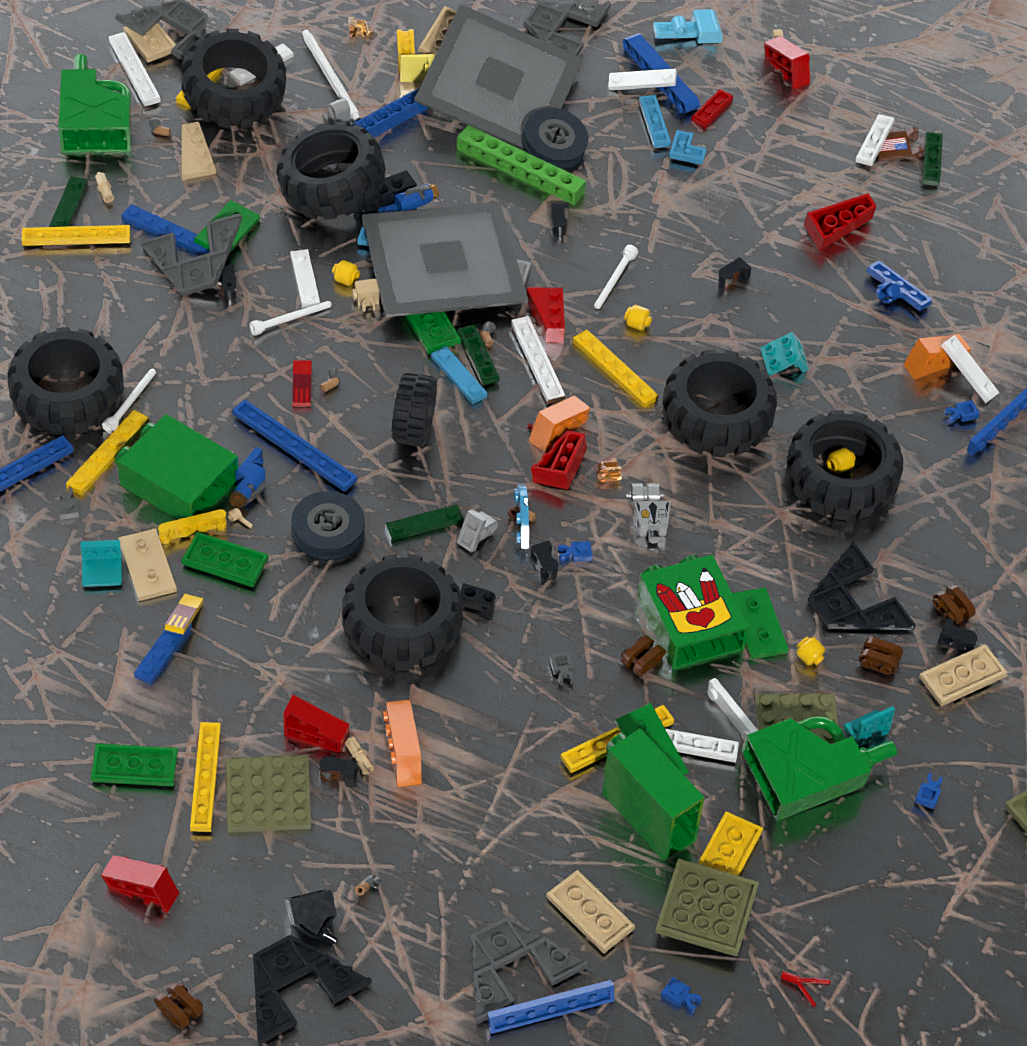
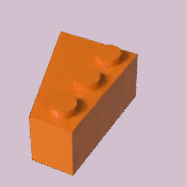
[903,334,971,380]
[529,395,590,453]

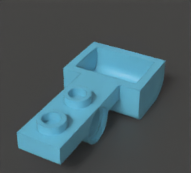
[653,9,723,43]

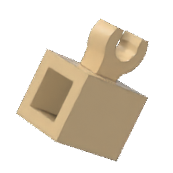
[352,279,379,312]

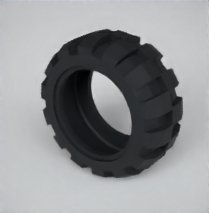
[276,122,386,220]
[786,410,903,520]

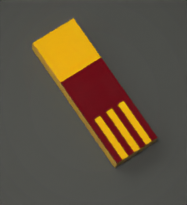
[165,594,203,634]

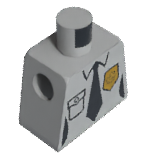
[633,501,671,543]

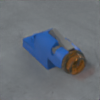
[378,183,439,213]
[229,447,266,509]

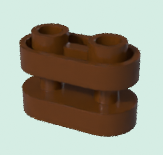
[933,585,976,626]
[621,635,666,677]
[858,637,903,674]
[154,982,203,1030]

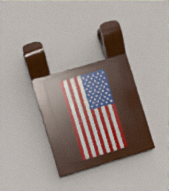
[877,127,924,161]

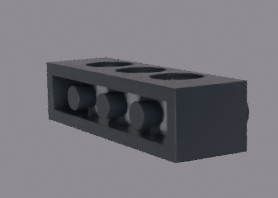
[351,170,417,218]

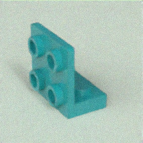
[760,332,809,376]
[81,540,122,587]
[843,706,896,746]

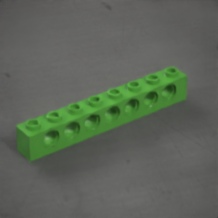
[457,125,586,205]

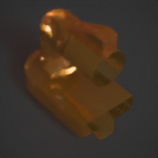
[348,16,374,37]
[596,458,622,482]

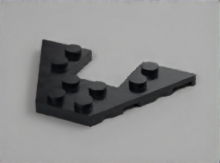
[808,541,916,630]
[253,935,372,1045]

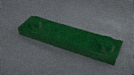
[922,132,943,186]
[49,176,88,227]
[457,325,500,385]
[385,504,464,542]

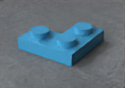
[669,130,707,165]

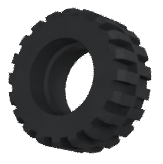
[391,372,437,447]

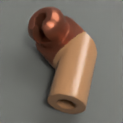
[508,506,537,522]

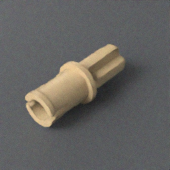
[95,172,114,203]
[345,737,374,775]

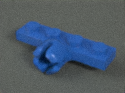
[866,261,933,311]

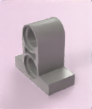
[323,98,351,125]
[457,510,498,553]

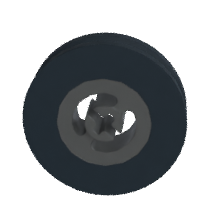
[522,108,589,169]
[291,491,365,560]

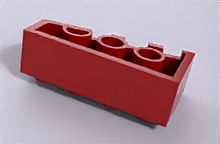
[804,193,877,252]

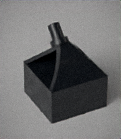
[285,889,338,945]

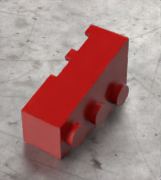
[764,36,810,89]
[527,287,565,343]
[531,430,587,490]
[283,694,350,754]
[101,855,179,913]

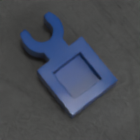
[944,400,980,423]
[558,541,593,562]
[915,773,943,809]
[661,977,702,1012]

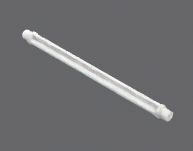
[302,30,361,122]

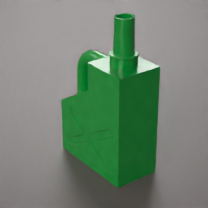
[58,54,132,153]
[741,716,897,821]

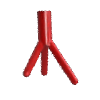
[781,971,831,1006]

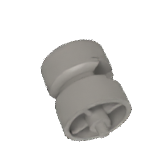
[626,483,664,508]

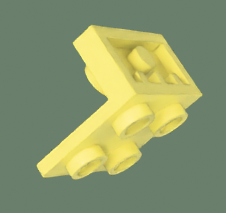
[400,54,435,82]

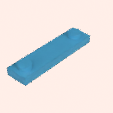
[639,95,671,148]
[431,346,488,405]

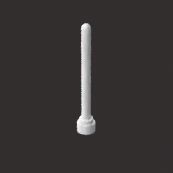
[594,245,638,309]
[249,301,332,336]
[102,369,156,434]

